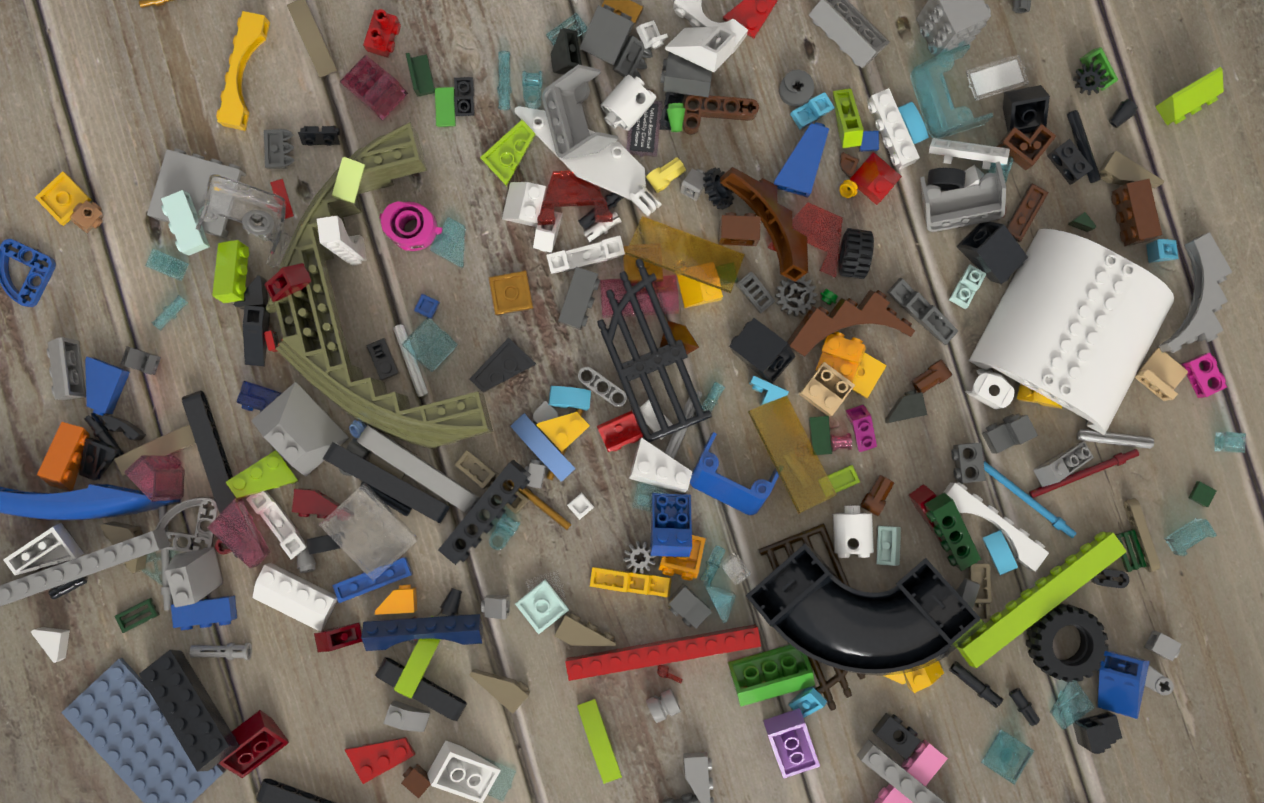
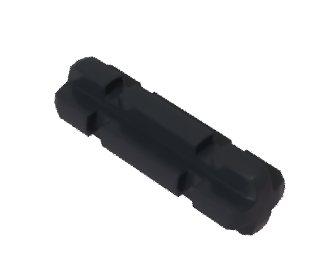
[48,577,88,599]

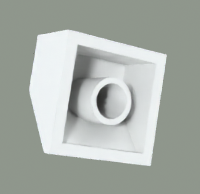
[502,182,547,227]

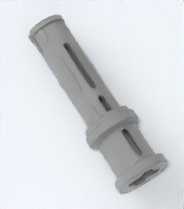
[190,643,252,660]

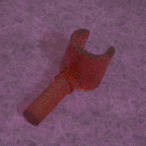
[657,665,683,684]

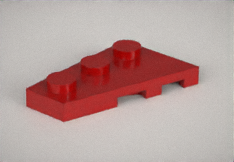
[722,0,778,39]
[345,737,415,784]

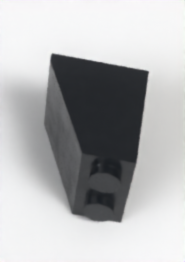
[956,221,1028,284]
[729,318,796,384]

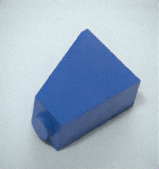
[85,356,130,416]

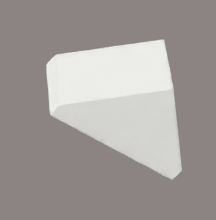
[31,627,70,663]

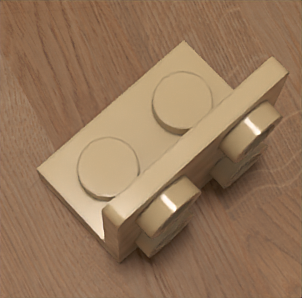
[1135,348,1188,401]

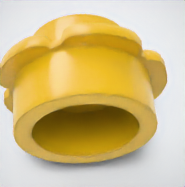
[839,180,858,198]

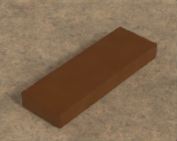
[1006,183,1049,242]

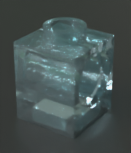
[1215,432,1246,453]

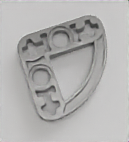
[155,497,218,552]

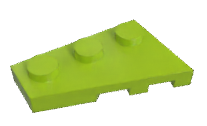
[480,120,535,187]
[226,450,298,499]

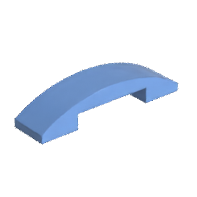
[511,413,576,482]

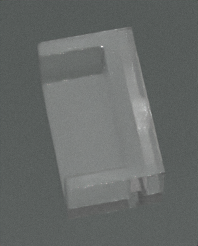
[720,552,751,586]

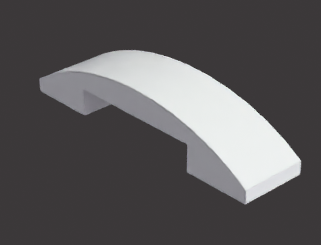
[546,236,625,274]
[246,491,307,559]

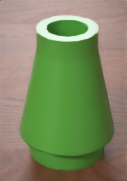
[666,103,685,132]

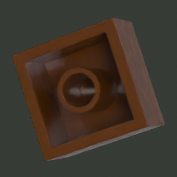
[718,212,761,247]

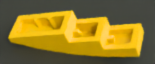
[590,567,672,597]

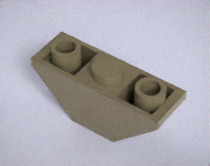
[100,521,147,574]

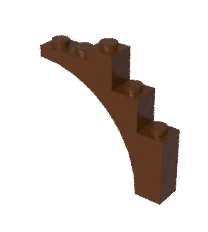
[720,167,808,282]
[787,290,915,357]

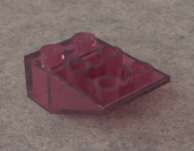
[340,55,408,120]

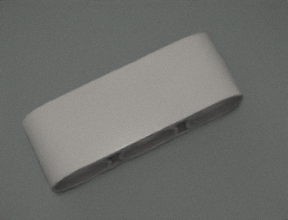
[578,367,627,407]

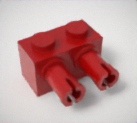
[363,9,401,58]

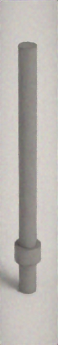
[158,494,172,610]

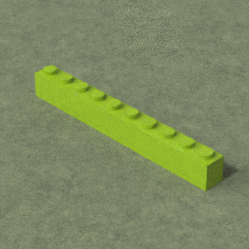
[957,531,1127,668]

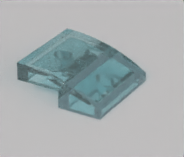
[401,317,458,372]

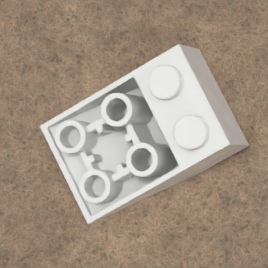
[665,26,736,72]

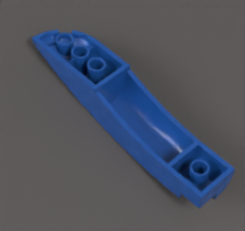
[0,484,180,520]

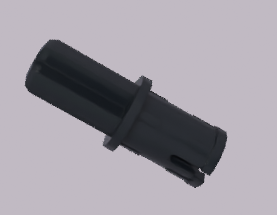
[1009,688,1040,726]

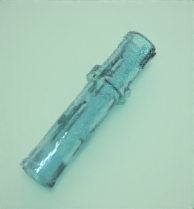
[497,51,512,110]

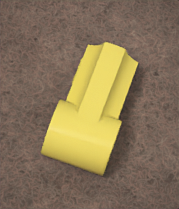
[646,157,686,193]

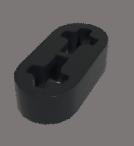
[1091,569,1129,588]

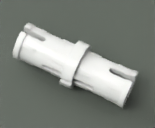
[583,212,622,242]

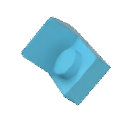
[749,376,789,406]
[789,687,827,718]

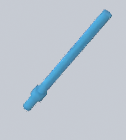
[984,461,1077,538]

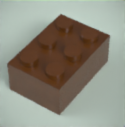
[1111,179,1162,247]

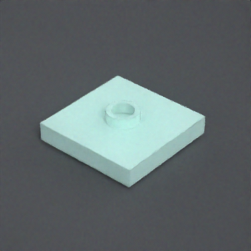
[515,579,569,634]

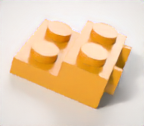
[816,332,866,383]
[659,535,706,581]

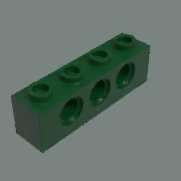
[924,492,981,571]

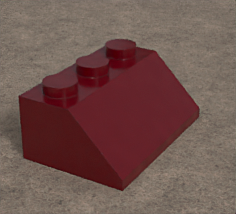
[218,710,289,778]

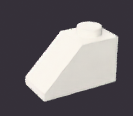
[533,209,563,253]

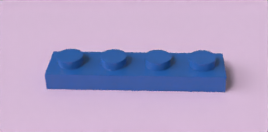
[332,557,413,603]

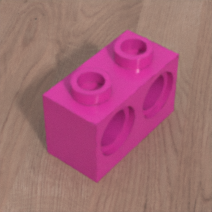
[1181,353,1227,398]

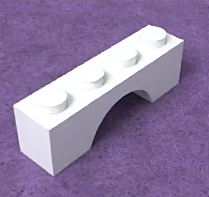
[673,0,748,54]

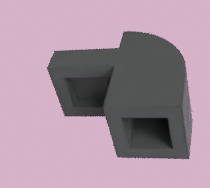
[121,346,161,375]

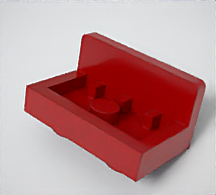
[597,410,643,452]

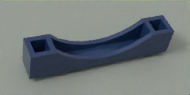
[361,614,483,651]

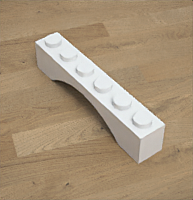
[317,216,367,265]
[943,482,1049,572]

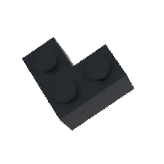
[1072,712,1122,754]

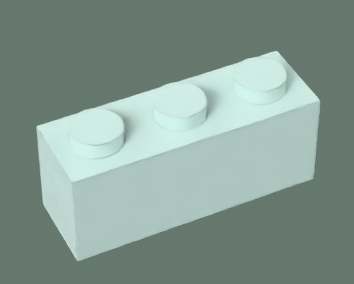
[161,190,210,255]

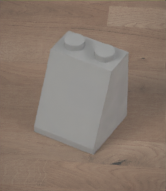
[165,547,223,607]

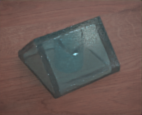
[704,583,736,624]
[981,730,1034,785]

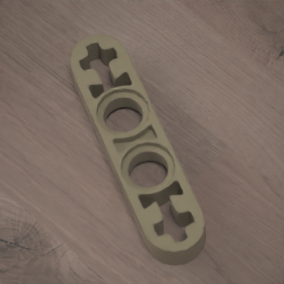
[1124,498,1160,572]

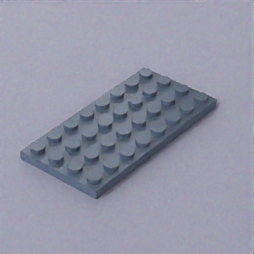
[61,658,225,803]

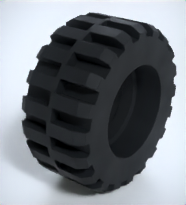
[1026,604,1108,682]

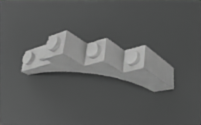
[1159,232,1232,353]

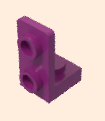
[845,404,877,452]

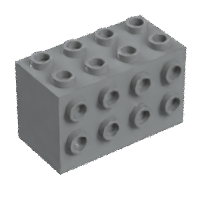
[916,0,991,59]

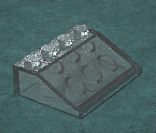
[319,482,418,581]

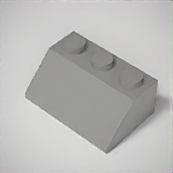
[47,337,86,401]

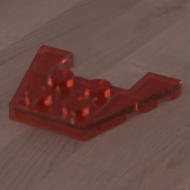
[537,171,613,225]
[768,202,843,278]

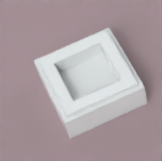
[567,493,594,520]

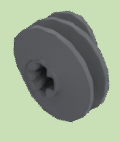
[779,70,814,107]

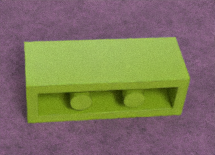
[212,240,249,303]

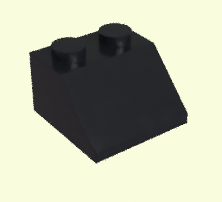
[1003,85,1050,134]

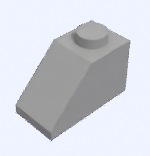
[680,169,705,201]
[481,595,510,619]
[383,700,430,732]

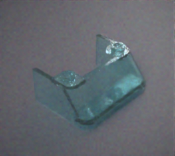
[910,44,993,139]

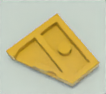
[537,412,590,452]

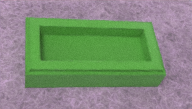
[435,87,456,127]

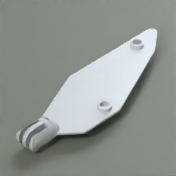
[515,106,662,217]

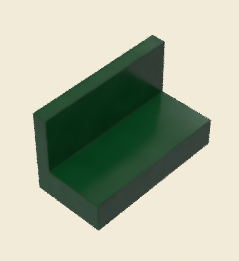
[405,53,435,97]

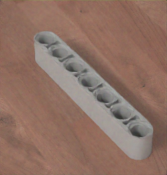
[357,425,479,514]

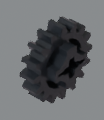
[703,167,734,210]

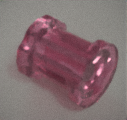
[831,433,852,452]

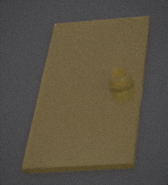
[626,216,745,293]
[748,395,837,514]

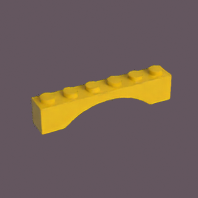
[216,11,270,131]

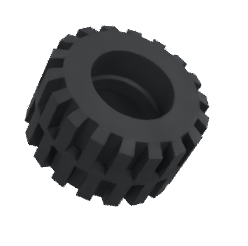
[838,228,874,279]

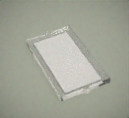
[966,54,1029,101]

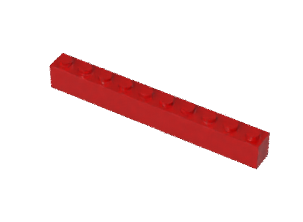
[565,624,761,681]

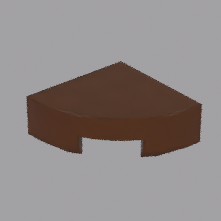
[840,152,859,178]

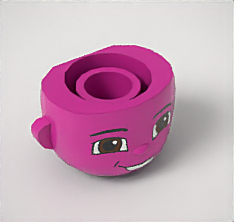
[379,201,443,251]

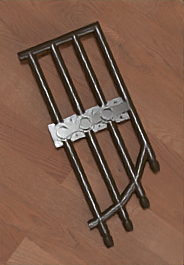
[758,523,865,711]

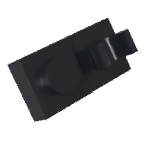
[366,338,400,381]

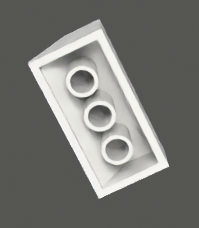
[252,563,338,631]

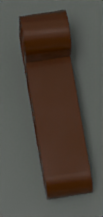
[683,95,759,135]

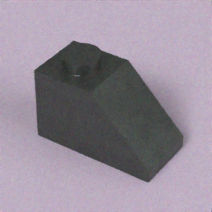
[550,28,582,74]
[885,390,927,423]

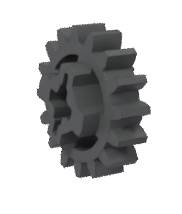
[775,276,817,316]

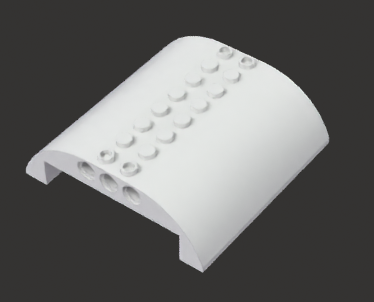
[969,229,1174,435]

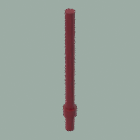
[1029,449,1139,498]

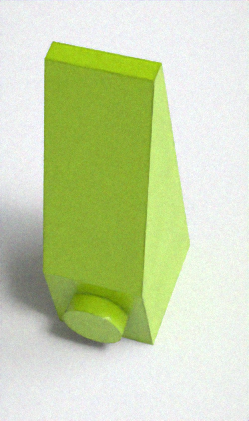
[832,89,863,148]

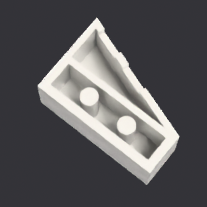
[3,523,84,575]

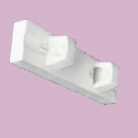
[929,138,1010,170]

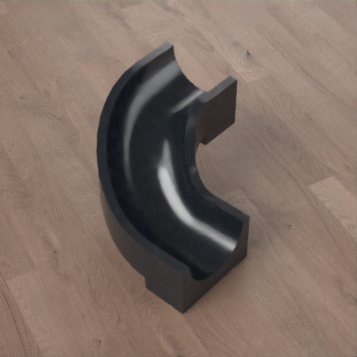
[746,544,985,676]

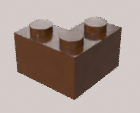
[996,124,1056,170]

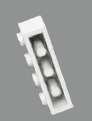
[867,88,920,170]

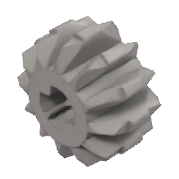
[624,541,656,574]

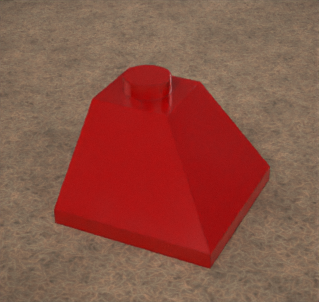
[849,152,902,205]

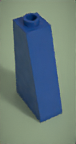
[773,122,829,198]

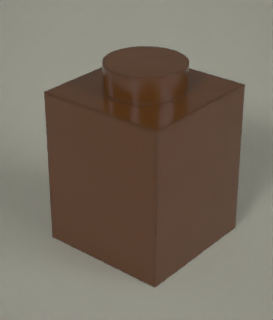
[401,764,431,799]

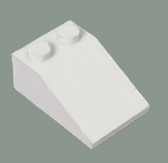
[427,741,501,803]

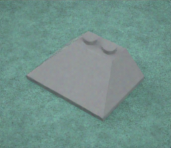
[251,381,349,477]

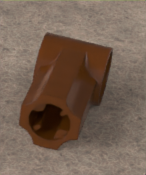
[911,359,953,393]
[860,475,894,516]

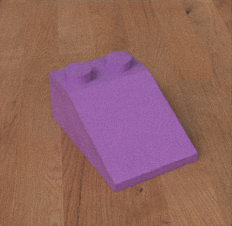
[763,708,820,779]

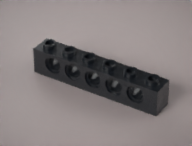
[438,460,531,565]

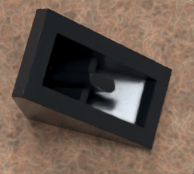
[233,275,268,309]

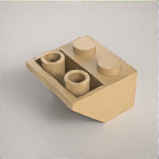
[798,362,855,417]

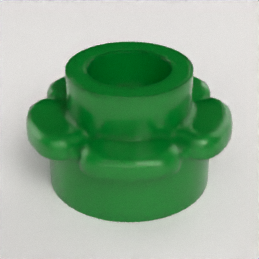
[820,289,838,305]

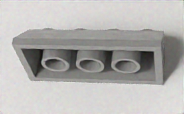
[809,0,890,68]

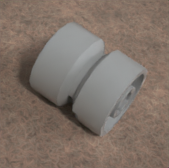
[646,688,681,724]

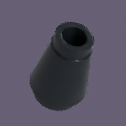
[1109,99,1138,128]
[440,588,462,616]

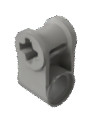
[1145,666,1174,695]

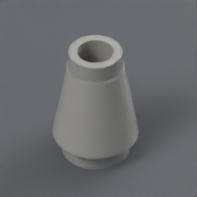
[297,543,317,573]

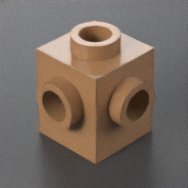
[70,200,103,234]

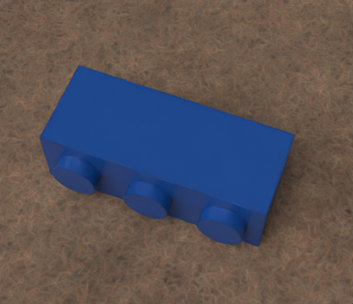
[171,595,237,631]

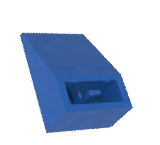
[650,493,692,557]
[1098,651,1150,719]

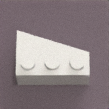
[629,438,692,494]

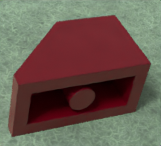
[265,263,311,302]
[314,623,363,652]

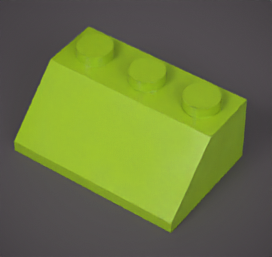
[1155,67,1224,125]

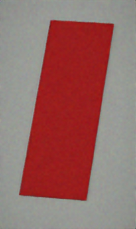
[270,179,294,220]

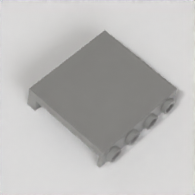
[147,148,246,239]

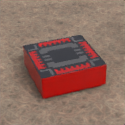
[264,330,279,352]

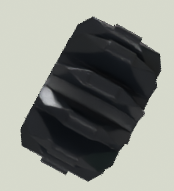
[1073,62,1108,95]

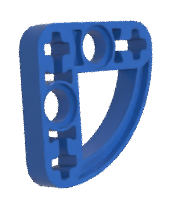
[0,239,56,307]

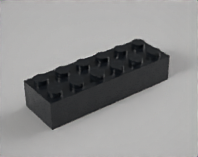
[139,650,240,772]

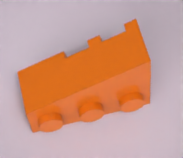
[37,422,90,492]

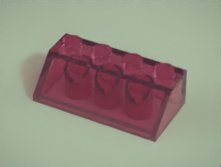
[600,275,679,318]
[124,455,185,502]

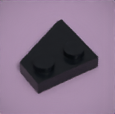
[79,438,120,481]

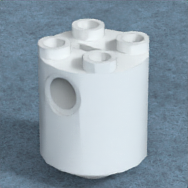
[601,75,656,131]
[833,505,874,558]

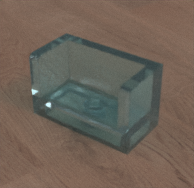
[1164,518,1217,556]

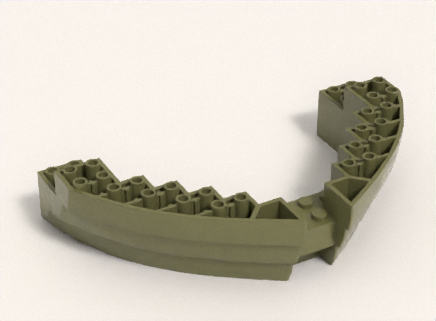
[266,122,493,449]

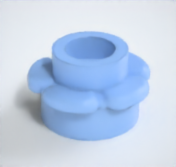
[349,420,366,438]

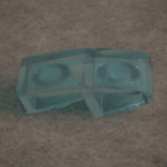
[145,249,189,281]

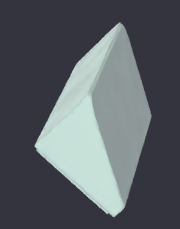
[877,526,901,566]

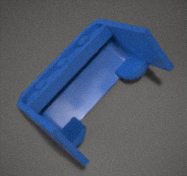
[690,432,783,515]

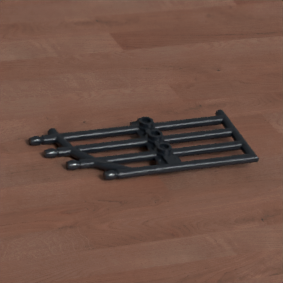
[597,258,712,442]

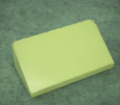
[332,157,365,203]

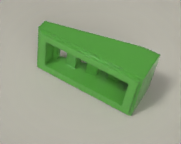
[1080,47,1118,91]

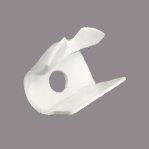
[965,369,1014,410]

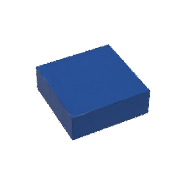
[859,131,879,152]
[414,294,440,319]

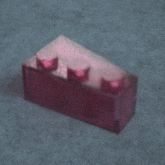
[207,498,270,568]

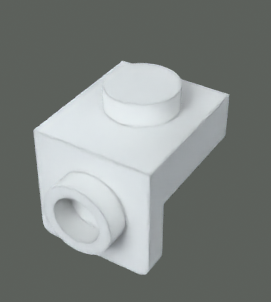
[636,20,668,49]

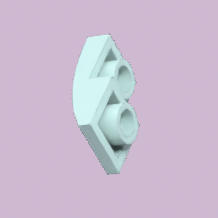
[949,265,986,309]

